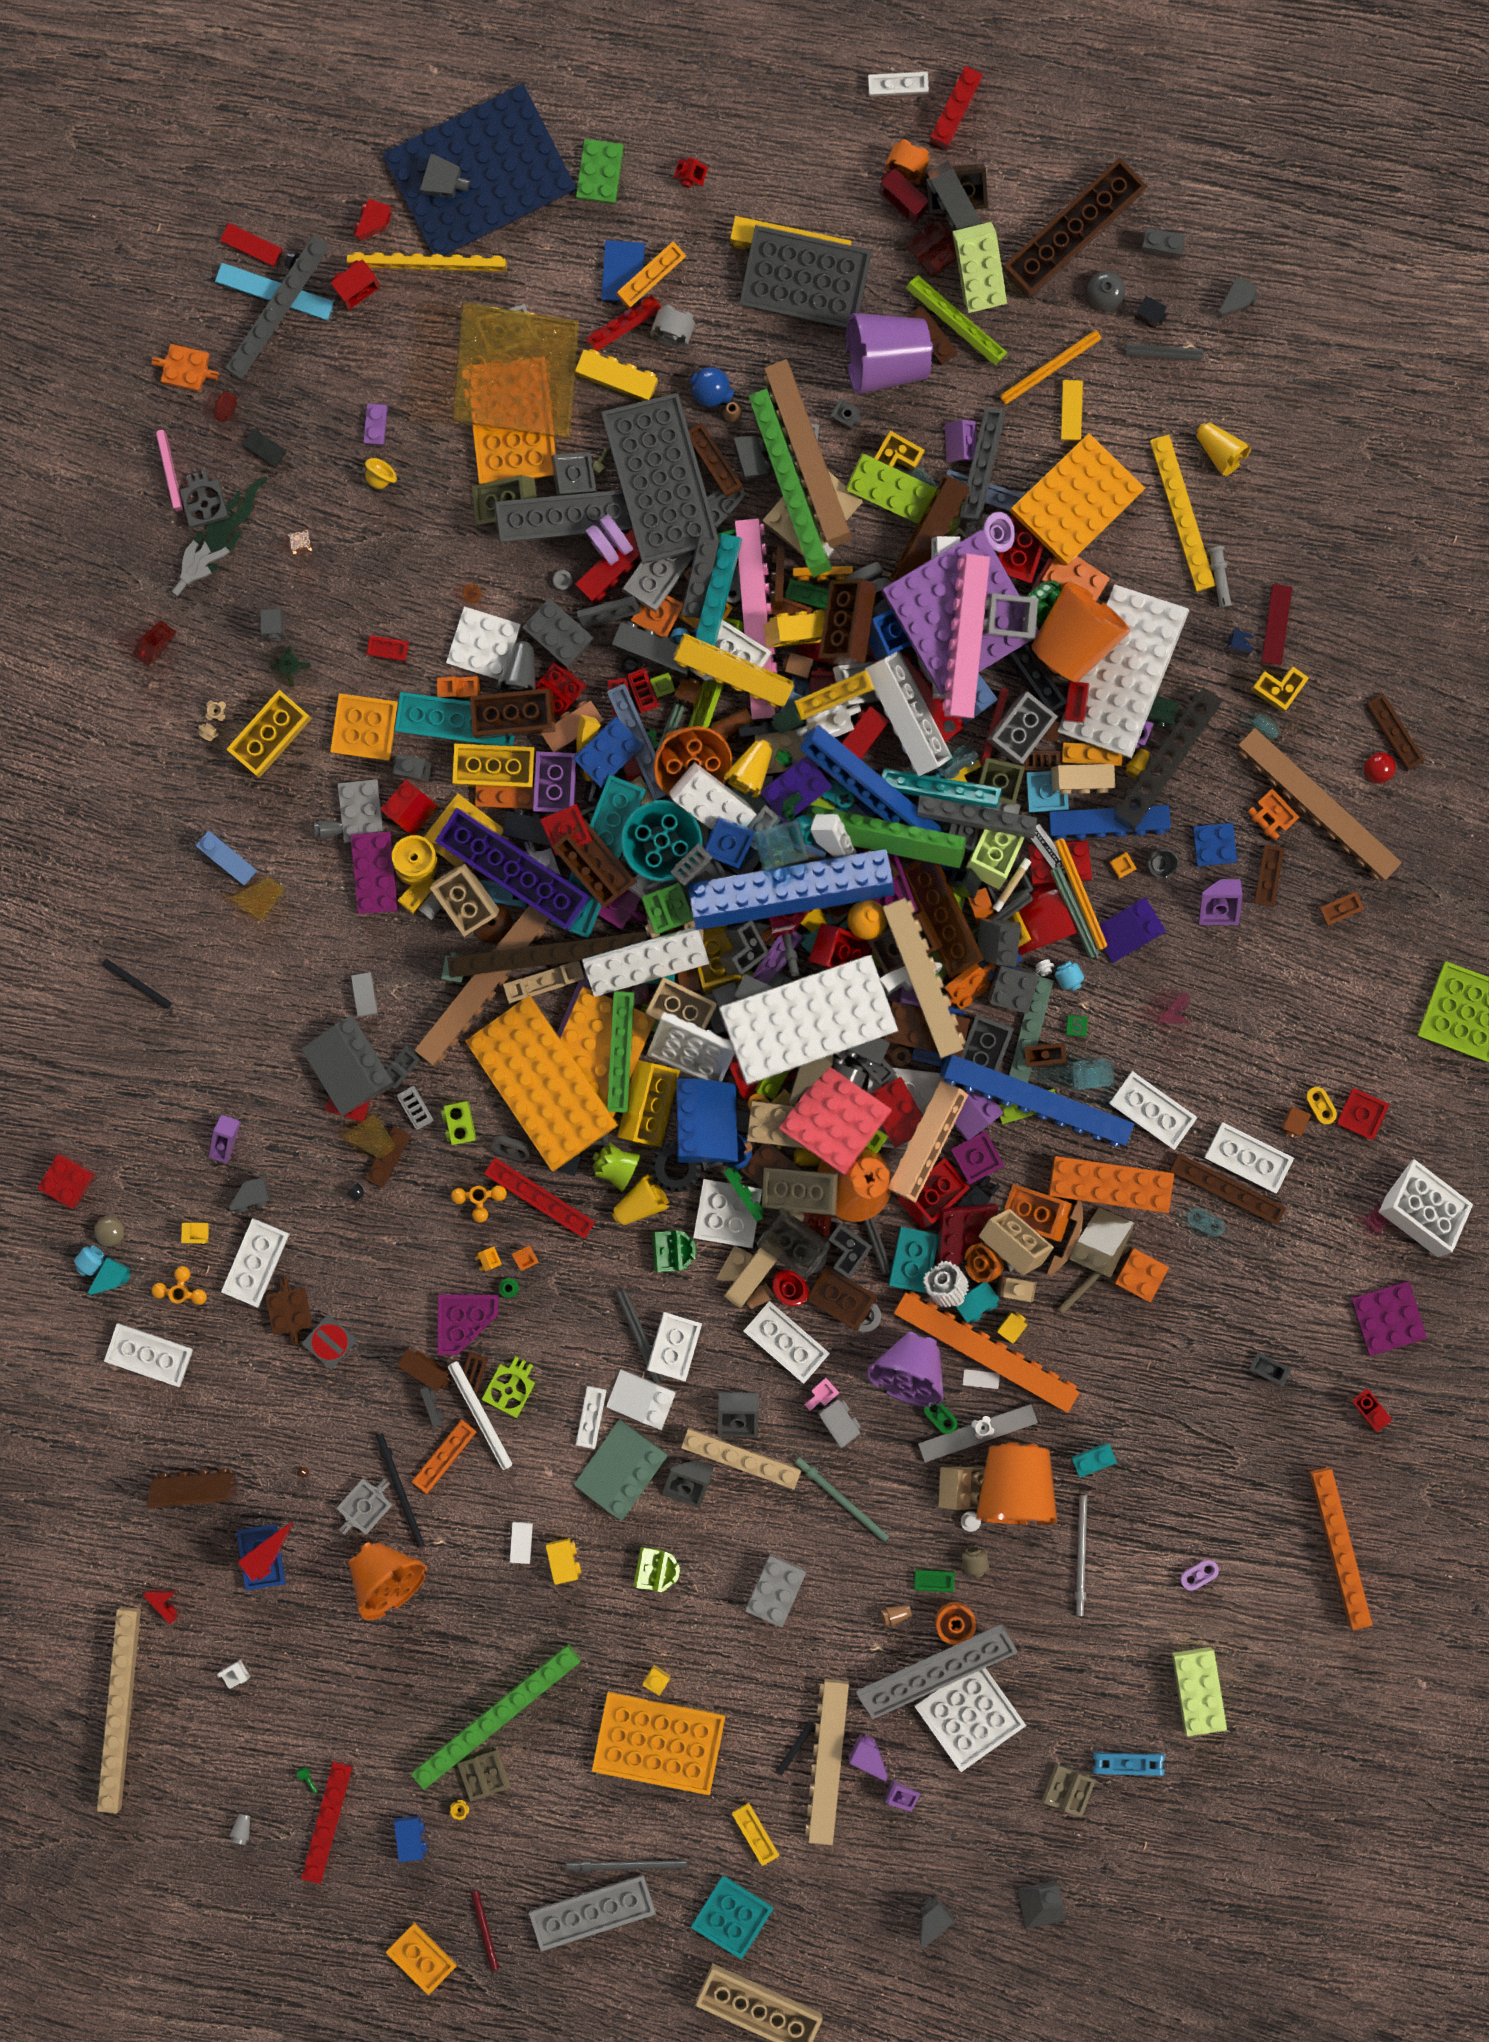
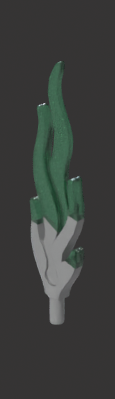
[171,477,268,596]

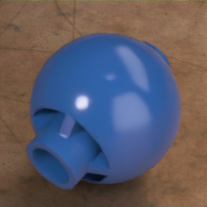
[689,367,734,407]

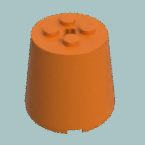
[1031,582,1131,682]
[976,1443,1057,1525]

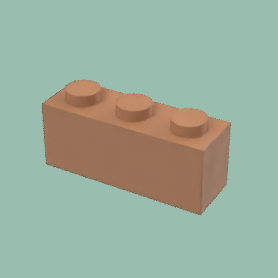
[541,700,605,752]

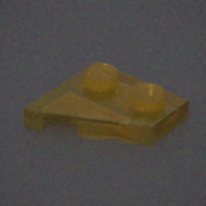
[231,877,286,921]
[343,1114,396,1159]

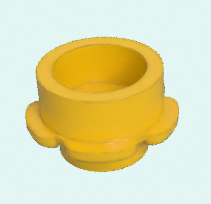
[450,1800,469,1820]

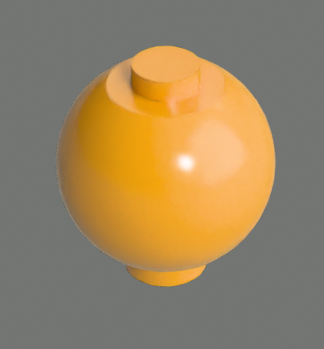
[847,900,888,940]

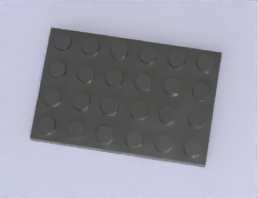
[739,225,872,328]

